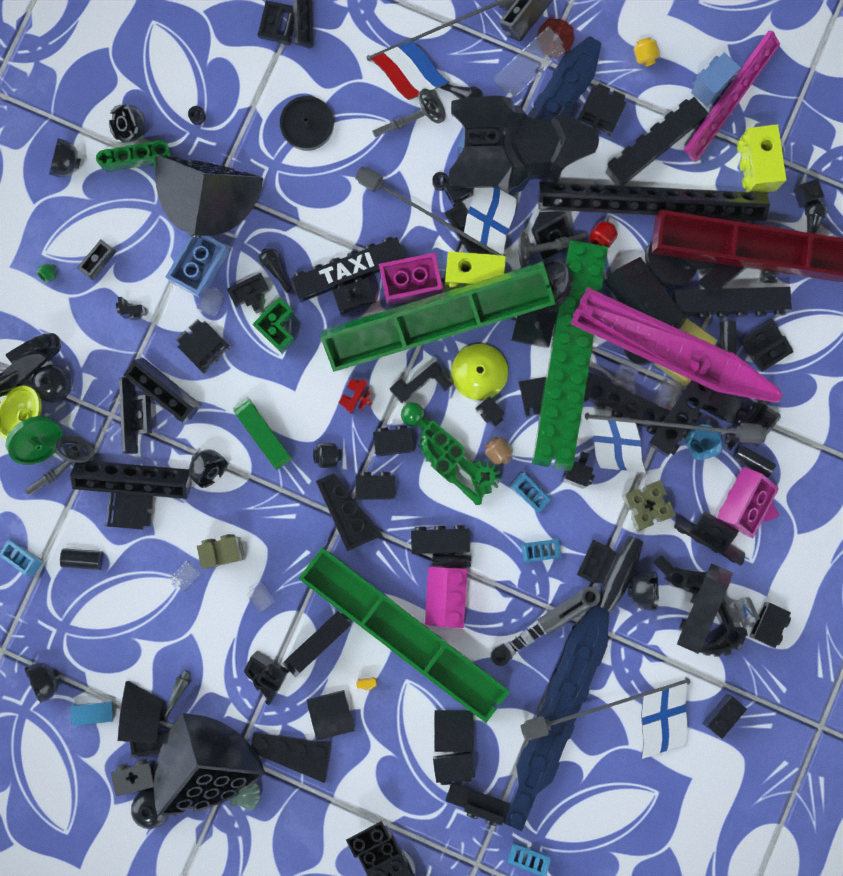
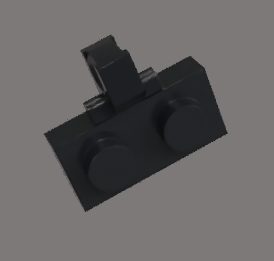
[227,273,270,314]

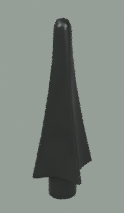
[163,670,192,720]

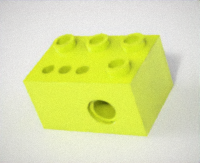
[737,124,786,193]
[445,251,506,291]

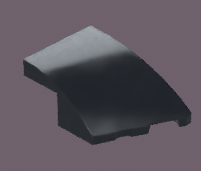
[117,681,164,743]

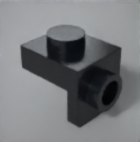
[116,296,147,320]

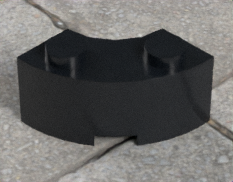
[688,384,744,424]

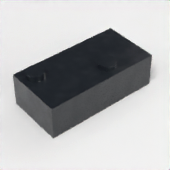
[604,257,686,327]
[677,563,734,654]

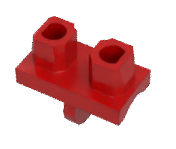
[338,378,373,414]

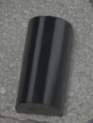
[77,239,117,281]
[719,321,736,355]
[733,446,777,478]
[60,548,103,570]

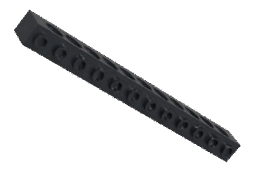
[538,182,770,221]

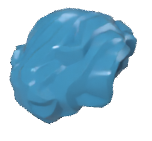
[685,423,723,460]

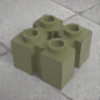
[621,480,676,531]
[196,534,246,569]

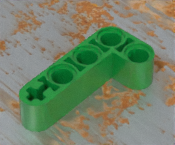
[96,140,173,172]
[233,397,292,471]

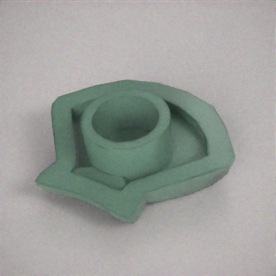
[230,781,260,811]

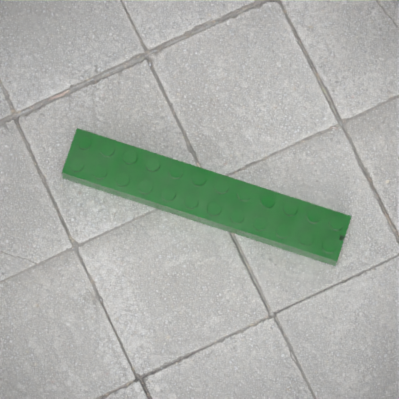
[531,240,608,471]
[320,262,556,372]
[298,547,510,723]

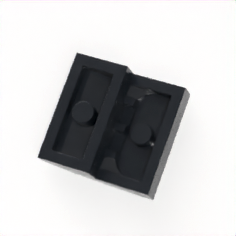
[739,319,794,372]
[307,690,354,741]
[434,710,474,752]

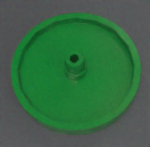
[5,416,63,465]

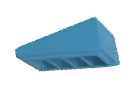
[509,472,552,513]
[0,539,43,577]
[521,539,562,563]
[507,843,551,876]

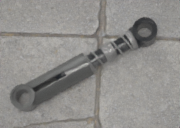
[490,587,600,666]

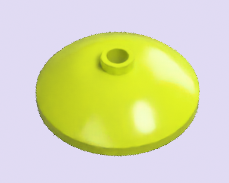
[451,344,508,401]
[0,386,42,440]

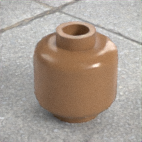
[485,437,513,465]

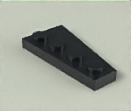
[316,473,383,552]
[251,731,331,783]

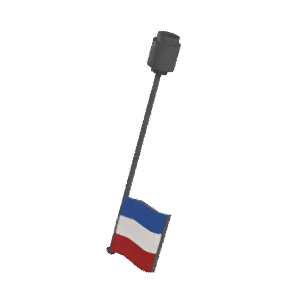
[366,0,516,100]

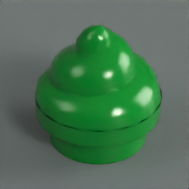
[36,264,56,283]

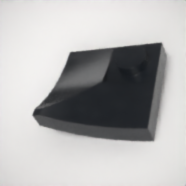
[511,311,557,348]

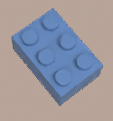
[165,236,230,300]

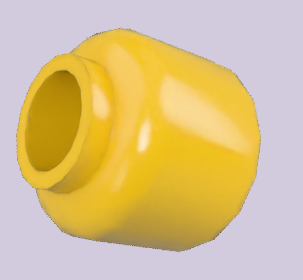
[633,37,660,67]

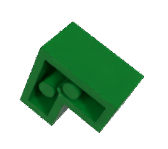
[252,297,295,354]

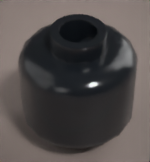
[313,443,342,468]

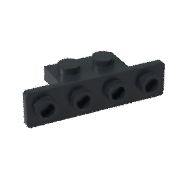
[119,377,152,454]
[724,400,781,451]
[673,511,745,566]
[445,782,511,826]

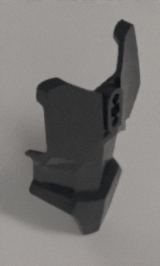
[448,96,599,194]

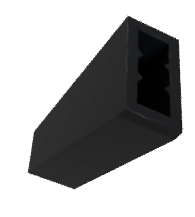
[282,611,351,678]

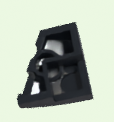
[244,650,289,705]

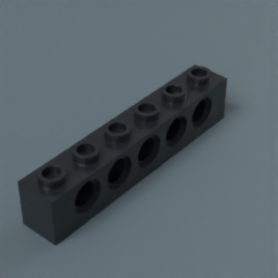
[584,372,687,442]
[648,380,713,458]
[70,461,192,499]

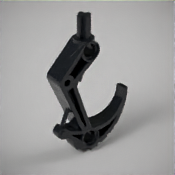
[0,333,62,397]
[653,555,748,657]

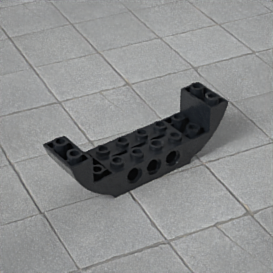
[346,821,415,876]

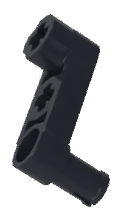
[389,361,454,404]

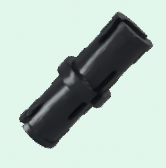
[432,553,471,568]

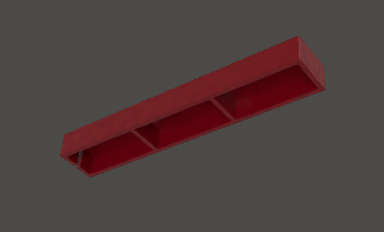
[651,210,843,282]

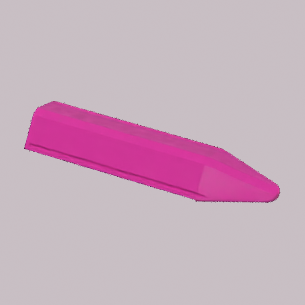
[571,288,782,402]

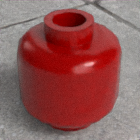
[589,221,618,248]

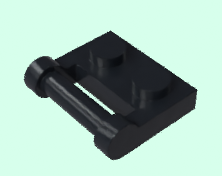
[257,0,294,45]

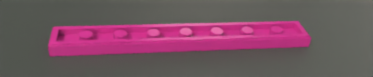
[684,31,780,162]

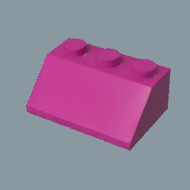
[379,253,443,306]
[717,467,779,539]
[425,567,467,628]

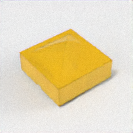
[356,677,377,691]

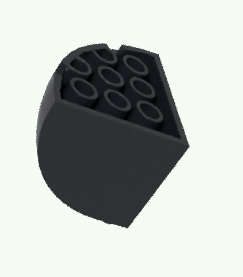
[155,155,263,238]
[154,713,265,816]

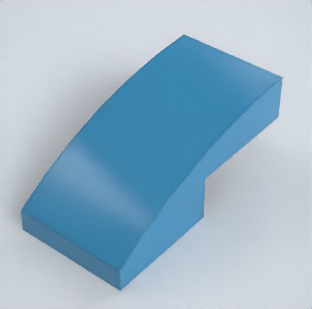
[70,701,113,726]

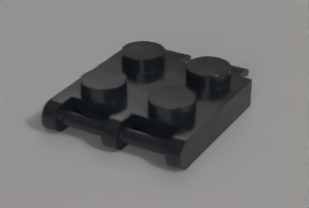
[577,83,627,137]
[176,319,231,374]
[104,493,154,530]

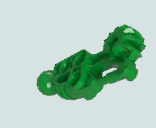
[400,402,502,505]

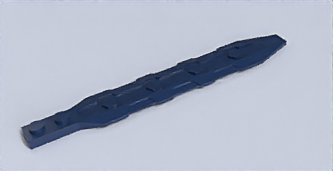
[501,36,602,196]
[503,605,609,831]

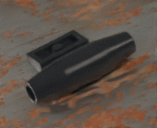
[577,535,644,613]

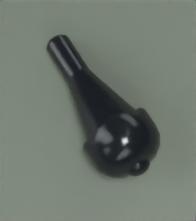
[440,84,484,99]
[805,201,827,234]
[258,248,292,293]

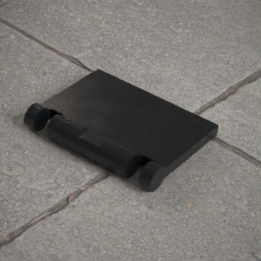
[518,377,546,417]

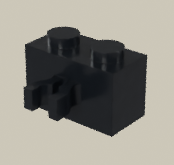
[332,277,376,315]
[561,451,595,489]

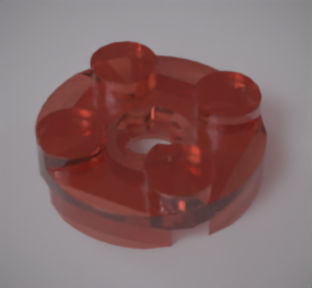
[537,18,574,57]

